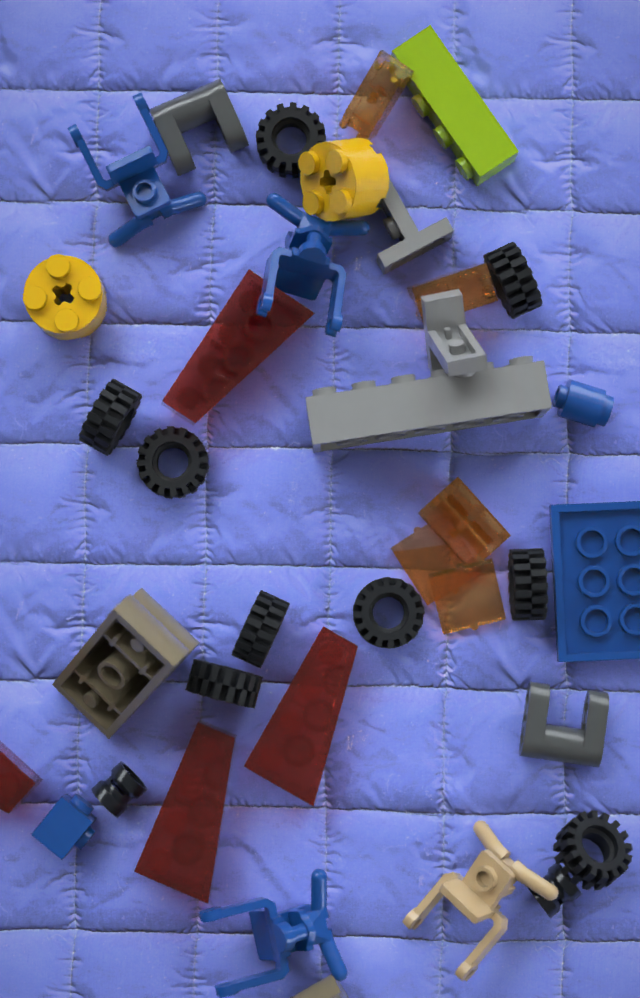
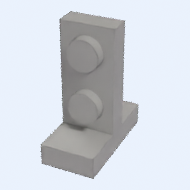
[376,178,454,275]
[420,289,488,378]

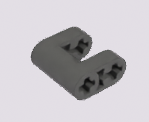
[150,79,249,176]
[519,681,609,767]

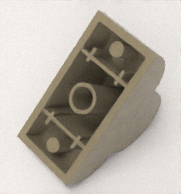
[52,588,200,739]

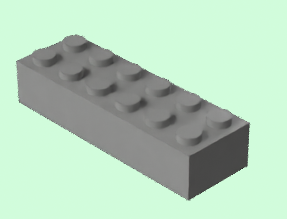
[305,356,552,453]

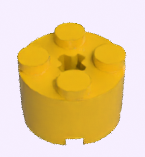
[298,138,389,222]
[23,254,107,340]

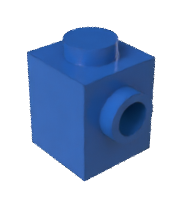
[31,794,97,860]

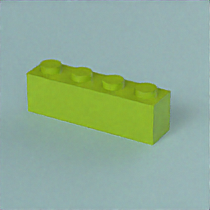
[389,25,519,186]

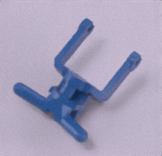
[67,92,207,247]
[256,193,370,337]
[199,869,348,998]

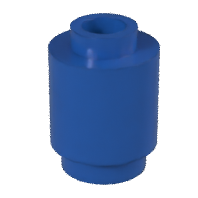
[553,379,614,427]

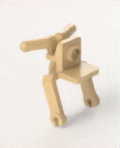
[402,820,558,981]

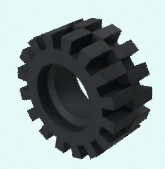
[256,102,326,178]
[483,242,543,319]
[79,379,142,456]
[136,426,209,499]
[508,548,548,621]
[353,577,425,648]
[232,590,290,668]
[186,659,263,708]
[553,810,633,890]

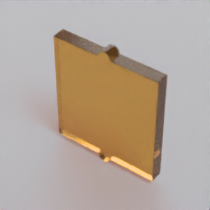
[390,513,482,606]
[428,558,506,635]

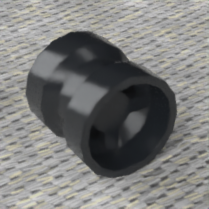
[91,762,148,818]
[527,863,582,918]

